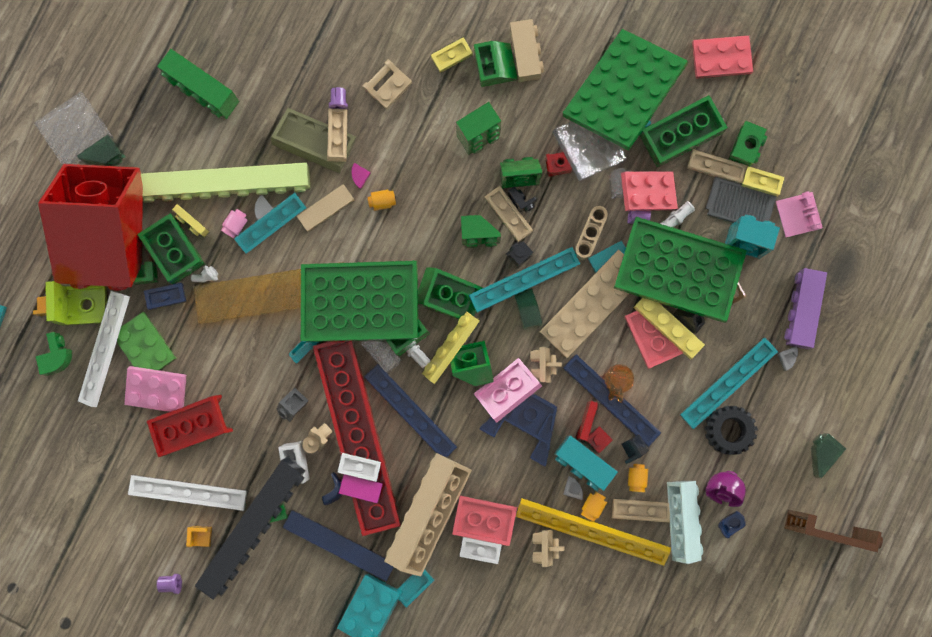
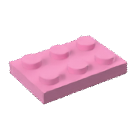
[474,358,542,423]
[124,366,187,412]

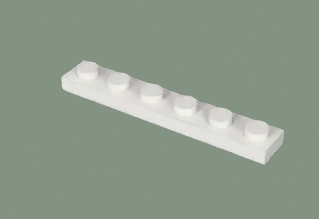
[78,291,130,407]
[128,475,247,511]

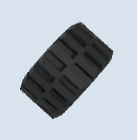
[704,406,758,455]

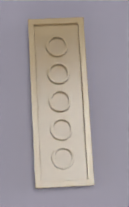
[539,250,629,358]

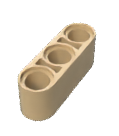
[575,206,608,261]

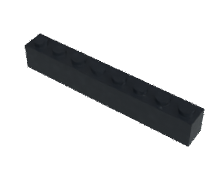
[195,457,306,600]

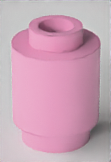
[221,209,248,238]

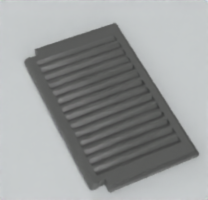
[705,176,777,223]

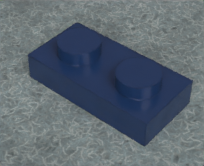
[144,283,187,310]

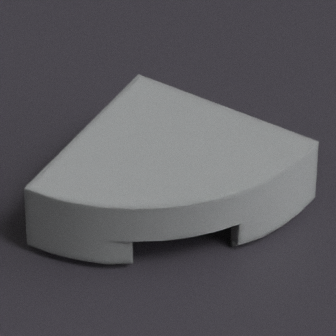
[255,195,273,220]
[777,346,798,371]
[563,476,583,500]

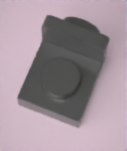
[276,388,309,422]

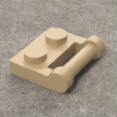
[362,59,412,110]

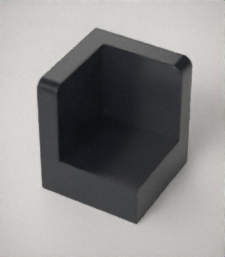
[673,309,705,334]
[621,434,649,464]

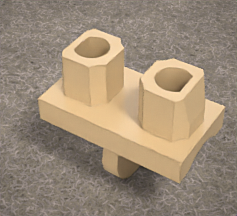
[530,347,562,383]
[302,423,333,454]
[533,530,564,567]

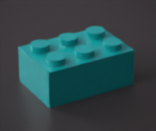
[725,215,780,259]
[554,435,618,491]
[337,574,403,637]

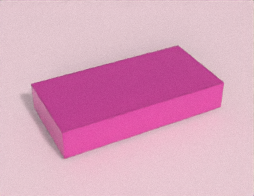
[339,474,383,503]

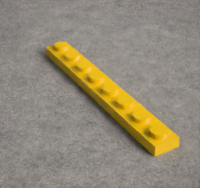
[515,498,671,566]

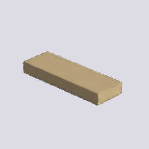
[327,108,347,162]
[687,149,747,184]
[297,184,355,232]
[484,186,533,243]
[611,499,670,523]

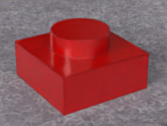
[587,426,613,454]

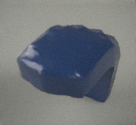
[322,472,343,506]
[718,511,746,539]

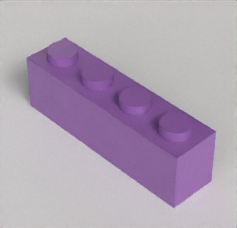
[784,268,827,349]

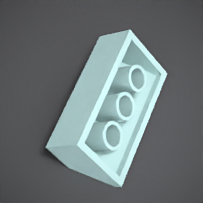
[667,481,703,564]

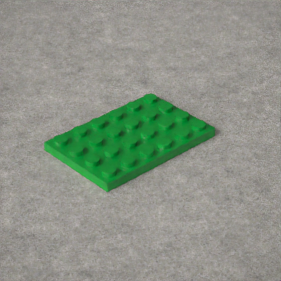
[563,29,688,151]
[613,217,747,323]
[300,261,418,342]

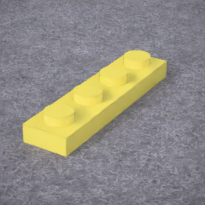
[633,298,705,360]
[422,311,480,384]

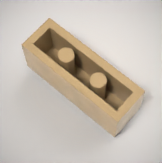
[510,19,544,82]

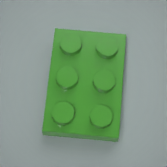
[117,312,177,371]

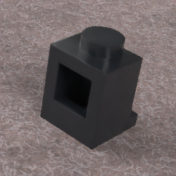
[506,241,534,268]

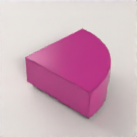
[351,163,371,189]

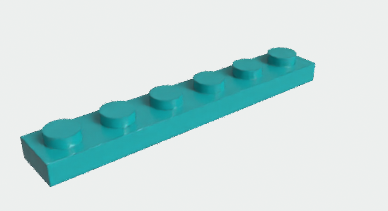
[469,247,580,313]
[680,337,778,429]

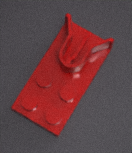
[147,395,233,458]

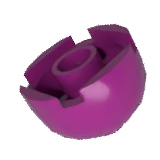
[705,471,746,507]

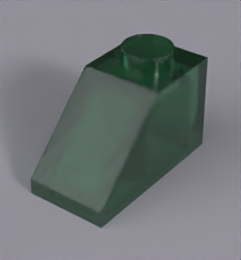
[77,134,126,166]
[514,288,542,330]
[811,433,846,478]

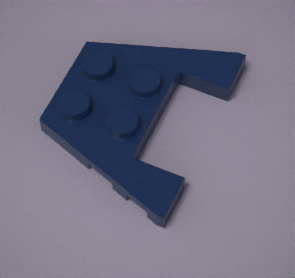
[479,393,557,467]

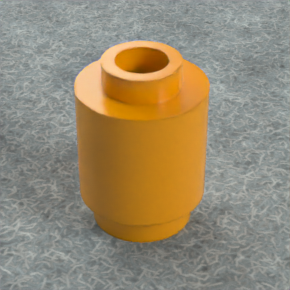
[367,189,396,211]
[628,464,648,492]
[581,491,607,522]

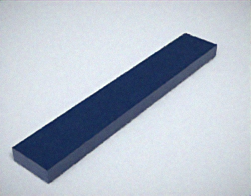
[563,354,661,447]
[364,364,457,458]
[283,510,394,581]

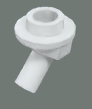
[191,266,218,282]

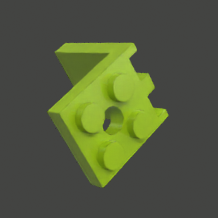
[46,281,107,326]

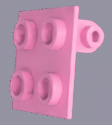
[775,192,823,238]

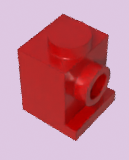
[545,151,575,177]

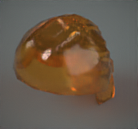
[605,364,634,403]

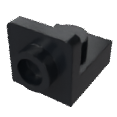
[508,187,537,213]

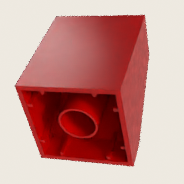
[38,164,143,291]

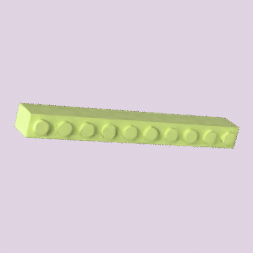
[141,163,310,203]

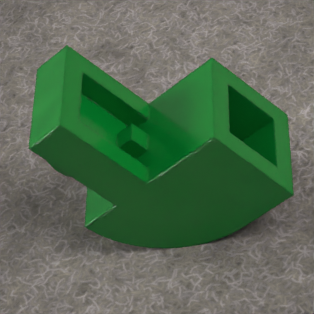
[35,332,72,376]

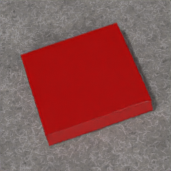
[577,401,598,441]

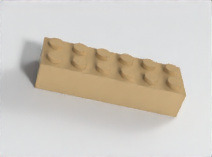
[384,453,472,576]

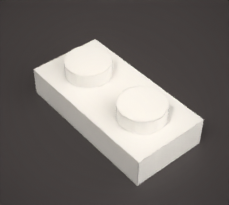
[337,453,381,482]
[460,537,502,564]

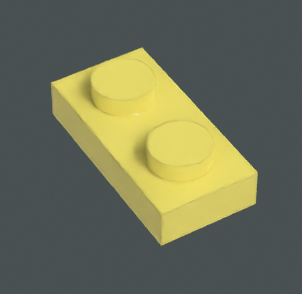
[431,37,473,73]
[741,166,784,197]
[172,204,209,237]

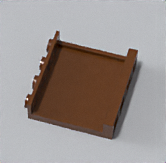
[784,510,883,553]

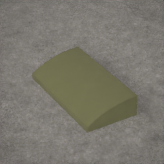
[271,108,356,174]

